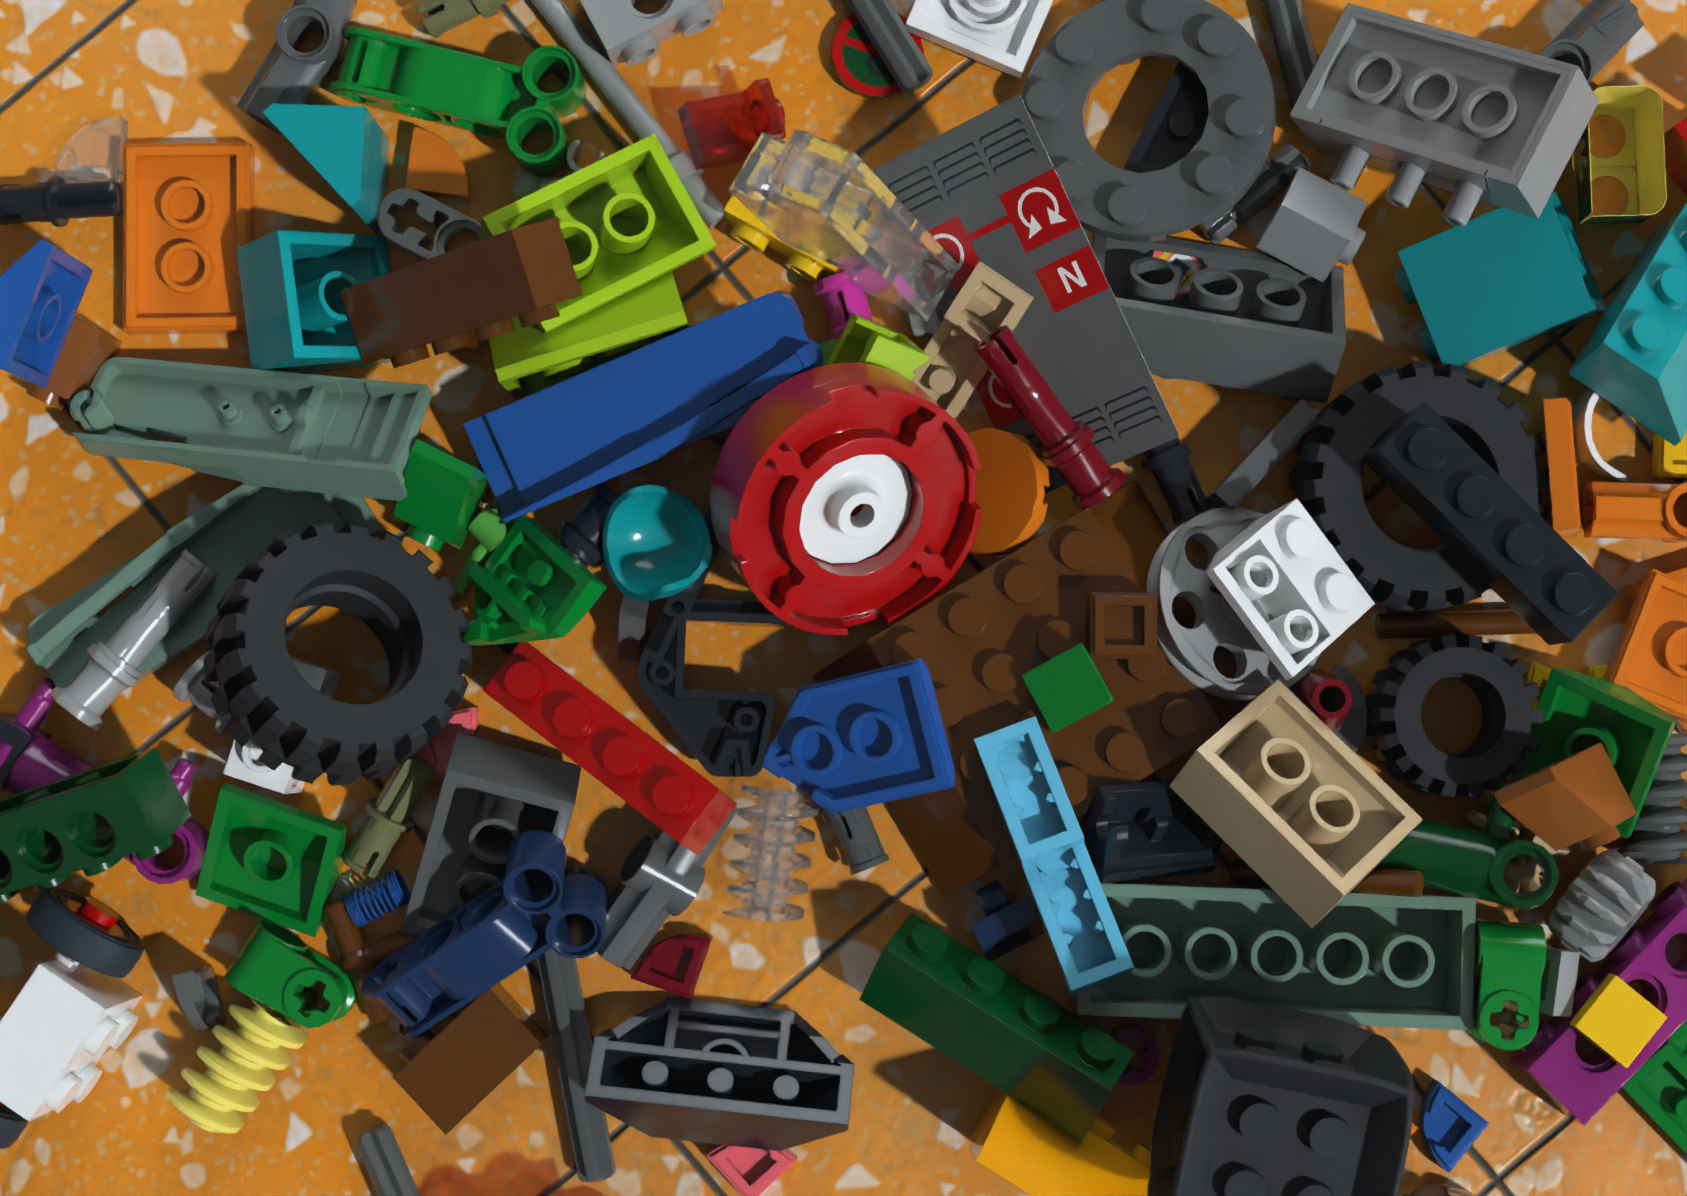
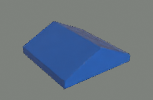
[0,240,93,389]

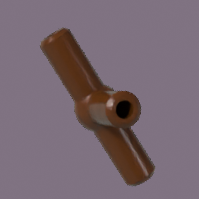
[323,898,417,1024]

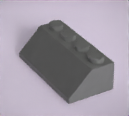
[1091,233,1346,403]

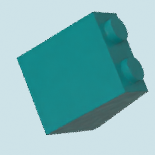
[1395,192,1607,367]

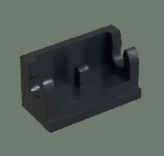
[1080,779,1224,884]

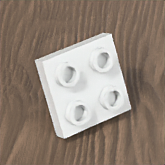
[906,0,1054,79]

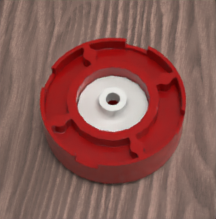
[710,363,983,636]

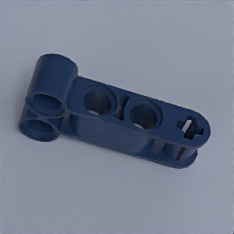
[361,829,607,1039]

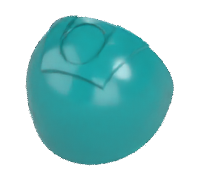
[602,485,712,602]

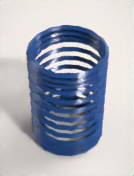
[343,869,411,928]

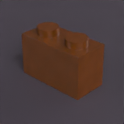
[393,983,549,1135]

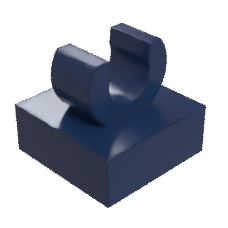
[970,880,1045,961]

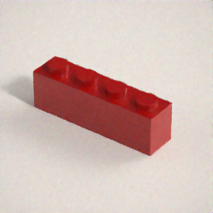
[483,642,737,856]

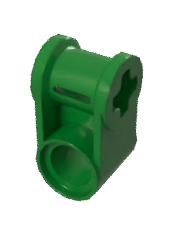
[224,919,357,1028]
[1469,919,1546,1051]

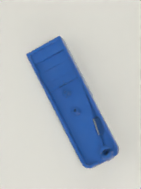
[463,291,824,524]

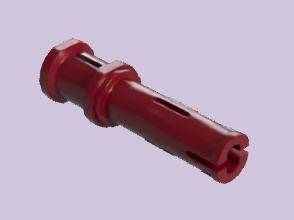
[973,325,1125,510]

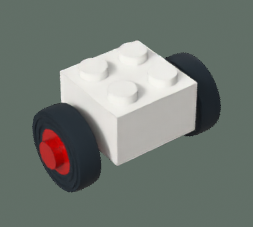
[0,887,145,1149]

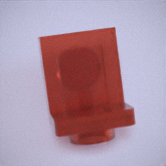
[677,78,786,170]

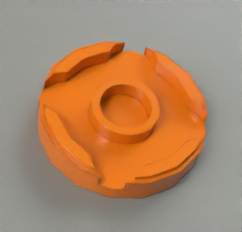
[967,428,1050,556]

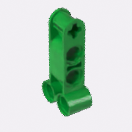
[329,27,586,177]

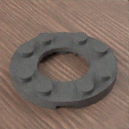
[1021,0,1276,242]

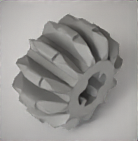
[1549,849,1656,963]

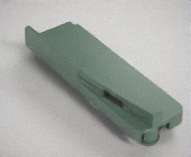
[70,357,432,501]
[26,484,384,692]

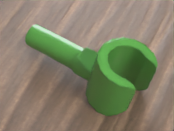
[452,508,512,596]

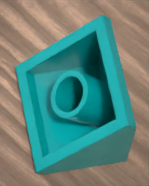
[263,103,389,234]

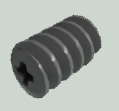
[1615,734,1687,865]

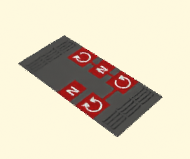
[872,95,1179,493]

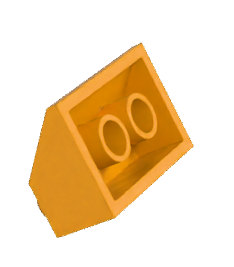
[968,1089,1151,1196]

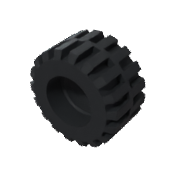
[1366,634,1543,797]

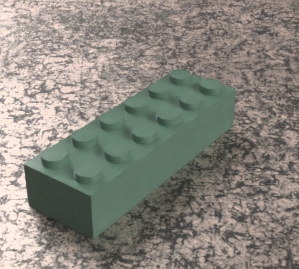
[1070,880,1476,1030]

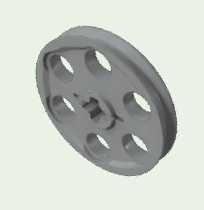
[1146,507,1320,701]

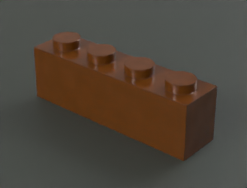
[340,218,582,368]

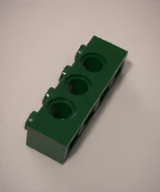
[0,747,192,904]

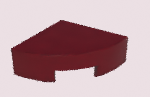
[631,933,713,999]

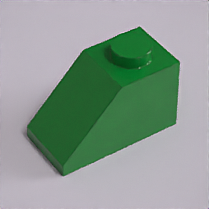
[393,439,491,552]

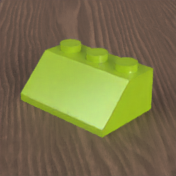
[480,133,717,335]
[489,271,690,400]

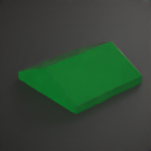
[1510,666,1677,839]
[195,783,347,937]

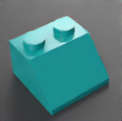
[236,230,391,374]

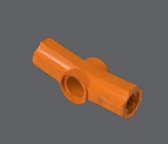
[1580,482,1687,543]

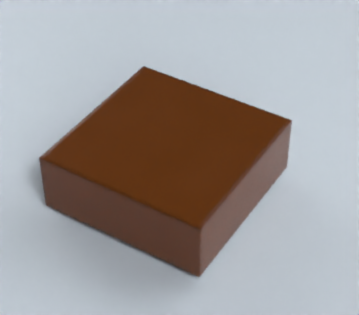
[1089,592,1157,660]

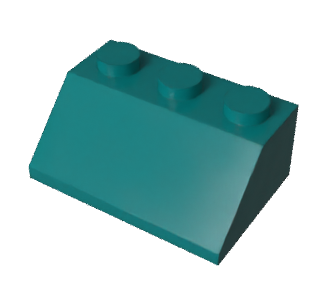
[1568,202,1687,446]

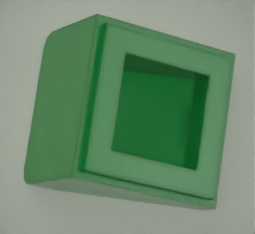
[1021,643,1114,733]

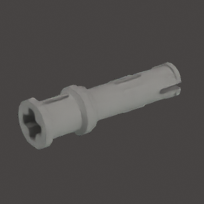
[50,549,218,730]

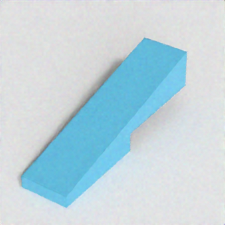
[974,716,1134,996]

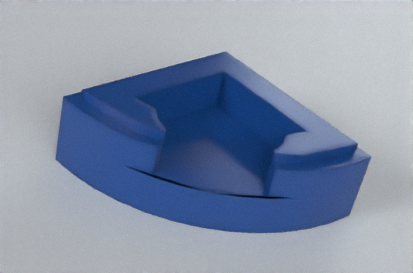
[1420,1079,1489,1173]

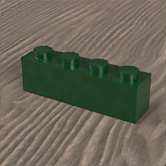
[859,913,1135,1141]

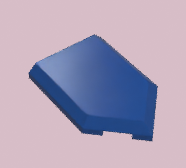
[763,658,955,814]

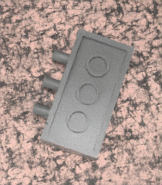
[1289,3,1599,227]

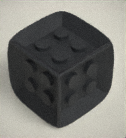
[1147,996,1413,1196]

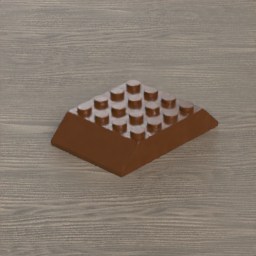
[812,481,1253,894]

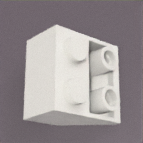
[1206,499,1375,680]

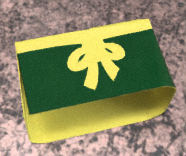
[1573,85,1667,227]

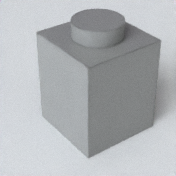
[1256,167,1367,283]

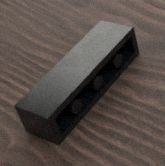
[1361,402,1619,645]

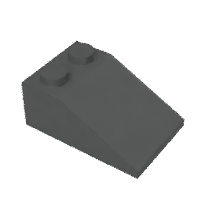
[401,733,581,936]

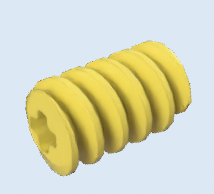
[165,997,307,1134]

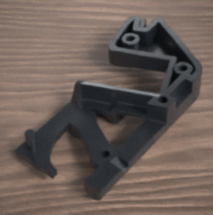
[636,509,794,777]

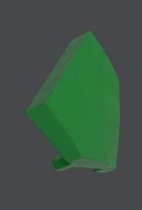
[464,515,607,646]

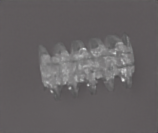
[722,784,819,923]

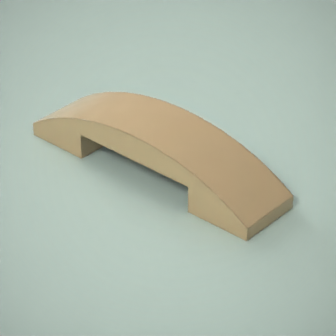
[912,261,1034,420]

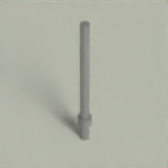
[530,0,726,229]

